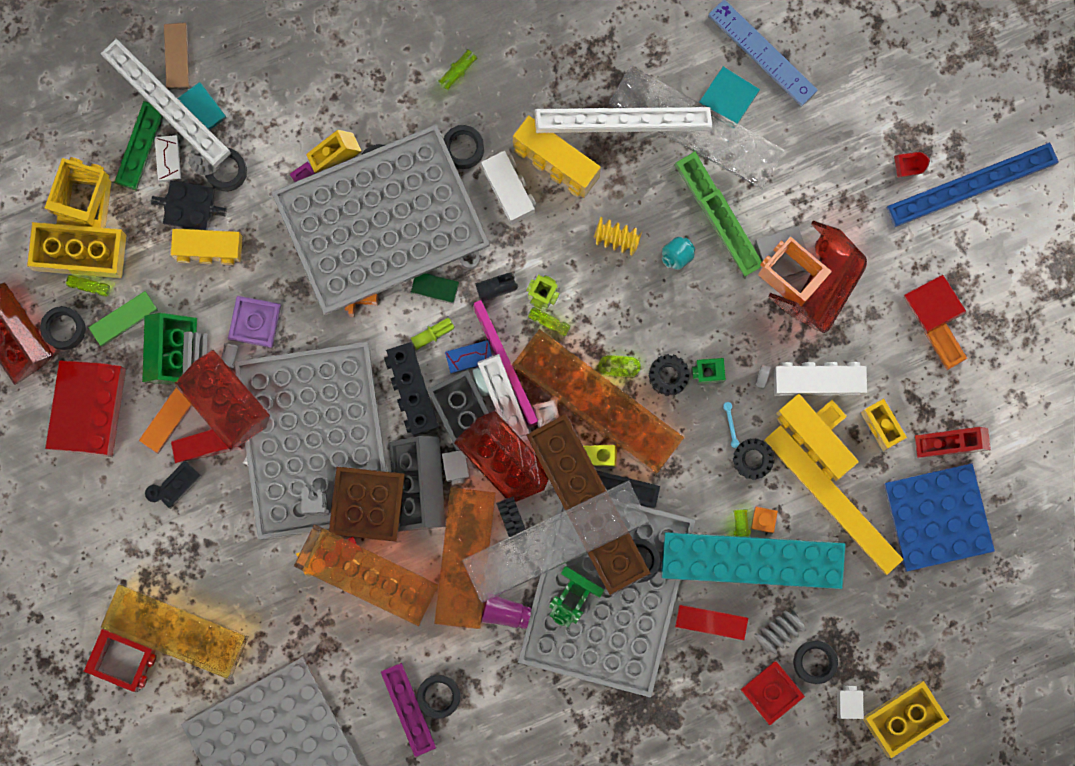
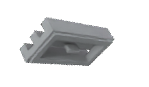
[183,332,207,379]

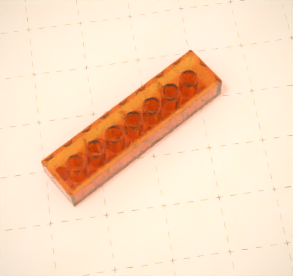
[512,329,684,476]

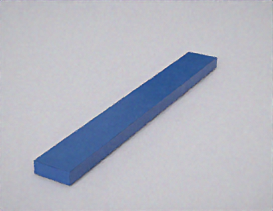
[886,142,1059,227]

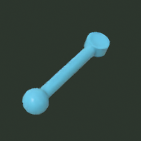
[723,402,740,448]

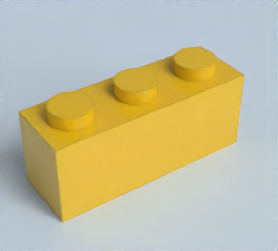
[171,229,243,265]

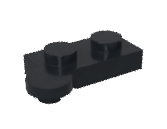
[145,460,202,509]

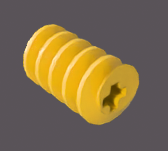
[594,217,643,256]

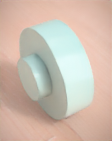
[473,368,490,397]

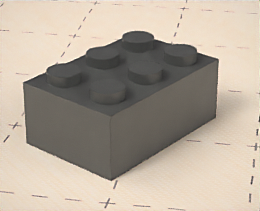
[427,370,498,451]

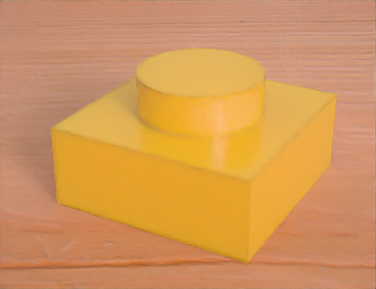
[817,400,847,430]

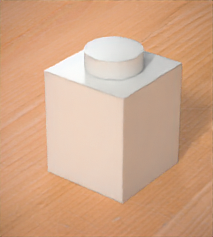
[837,686,864,719]

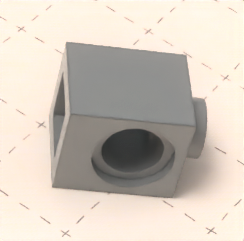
[442,450,470,485]

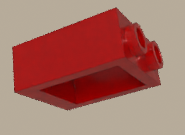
[83,629,157,692]

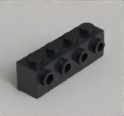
[384,342,439,437]

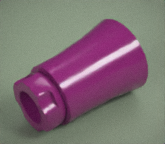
[481,592,532,629]

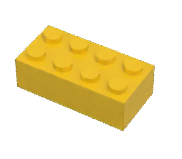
[513,115,601,198]
[27,222,127,278]

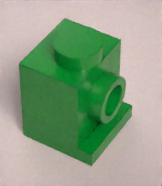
[692,358,726,384]

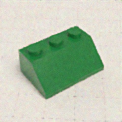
[142,313,197,385]

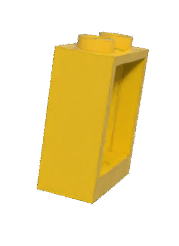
[45,157,109,226]
[56,170,112,228]

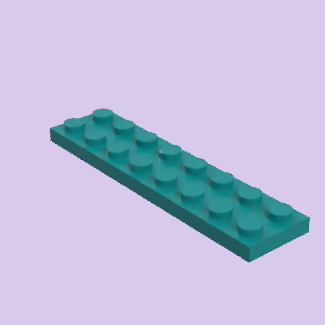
[661,532,845,589]

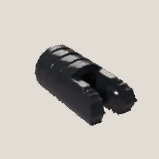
[475,273,519,302]

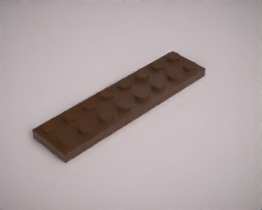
[526,414,651,596]

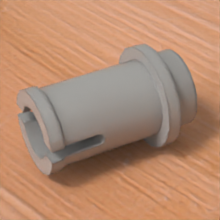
[217,343,238,373]

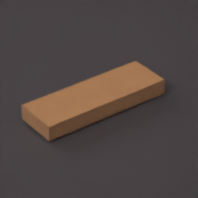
[164,23,190,90]

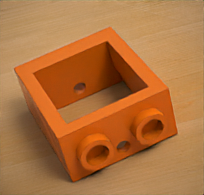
[758,237,832,310]

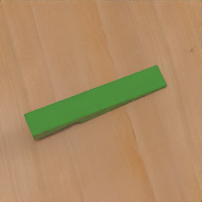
[674,151,762,277]

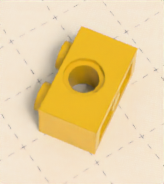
[860,399,907,451]

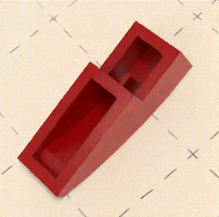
[675,605,749,641]

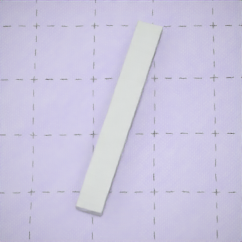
[100,39,231,168]
[534,107,712,133]

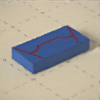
[445,340,492,374]

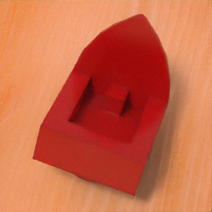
[894,152,930,178]

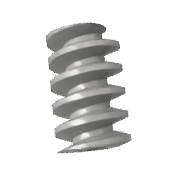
[754,607,806,654]

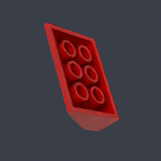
[45,361,126,458]

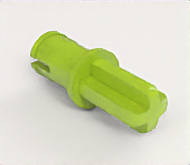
[411,318,454,350]

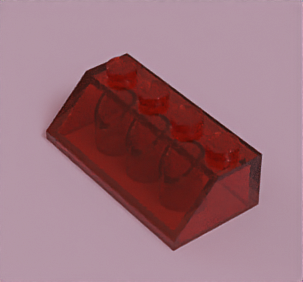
[0,282,54,385]
[175,349,270,450]
[454,411,549,502]

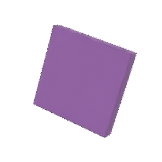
[228,296,281,348]

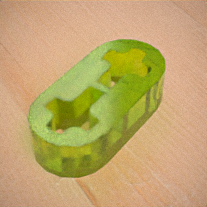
[598,355,641,378]

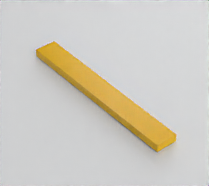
[764,425,904,575]

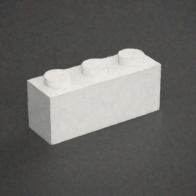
[481,151,537,225]

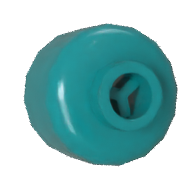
[662,237,695,270]

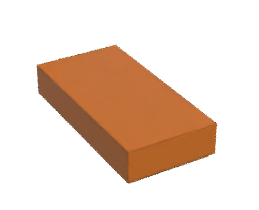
[924,324,968,370]

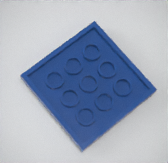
[884,463,995,572]

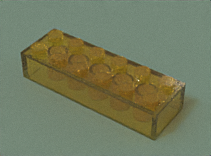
[101,584,249,679]

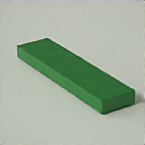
[114,101,163,191]

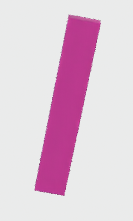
[473,300,538,427]

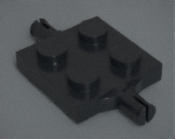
[151,180,227,230]

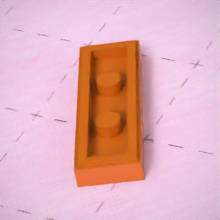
[139,385,197,453]

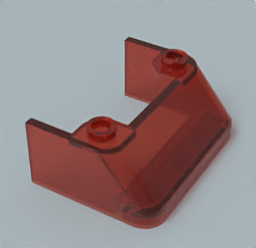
[768,220,867,333]

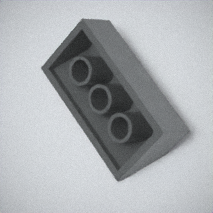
[389,436,446,532]

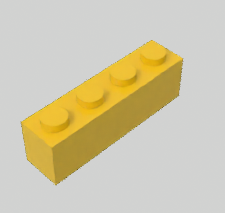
[776,394,859,481]

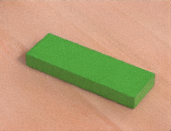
[88,291,158,347]

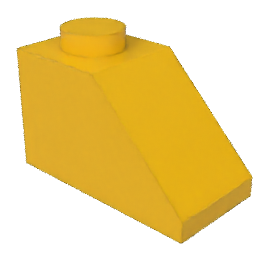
[306,130,362,173]

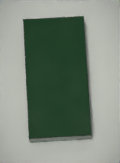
[410,273,459,304]

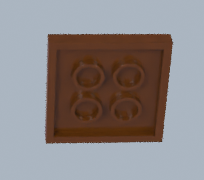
[328,467,405,542]

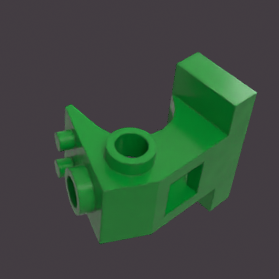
[549,566,604,628]

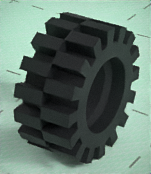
[648,354,690,396]
[733,438,775,480]
[496,497,527,541]

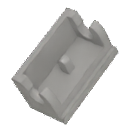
[301,487,329,516]

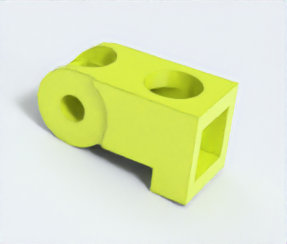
[583,445,617,467]

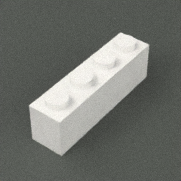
[774,362,867,396]

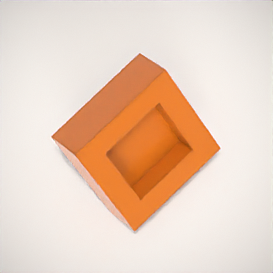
[751,507,778,533]

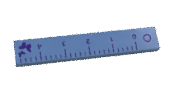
[708,0,818,107]

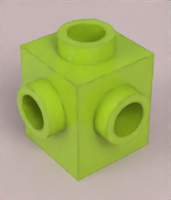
[526,275,560,309]

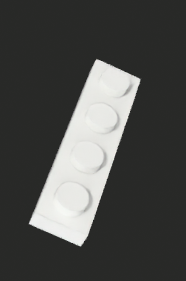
[478,354,530,446]

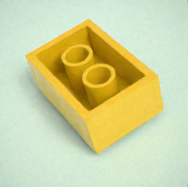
[863,681,949,758]

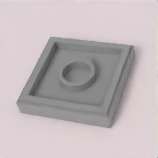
[755,226,807,278]

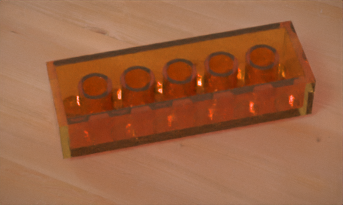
[434,487,496,629]
[294,524,438,626]

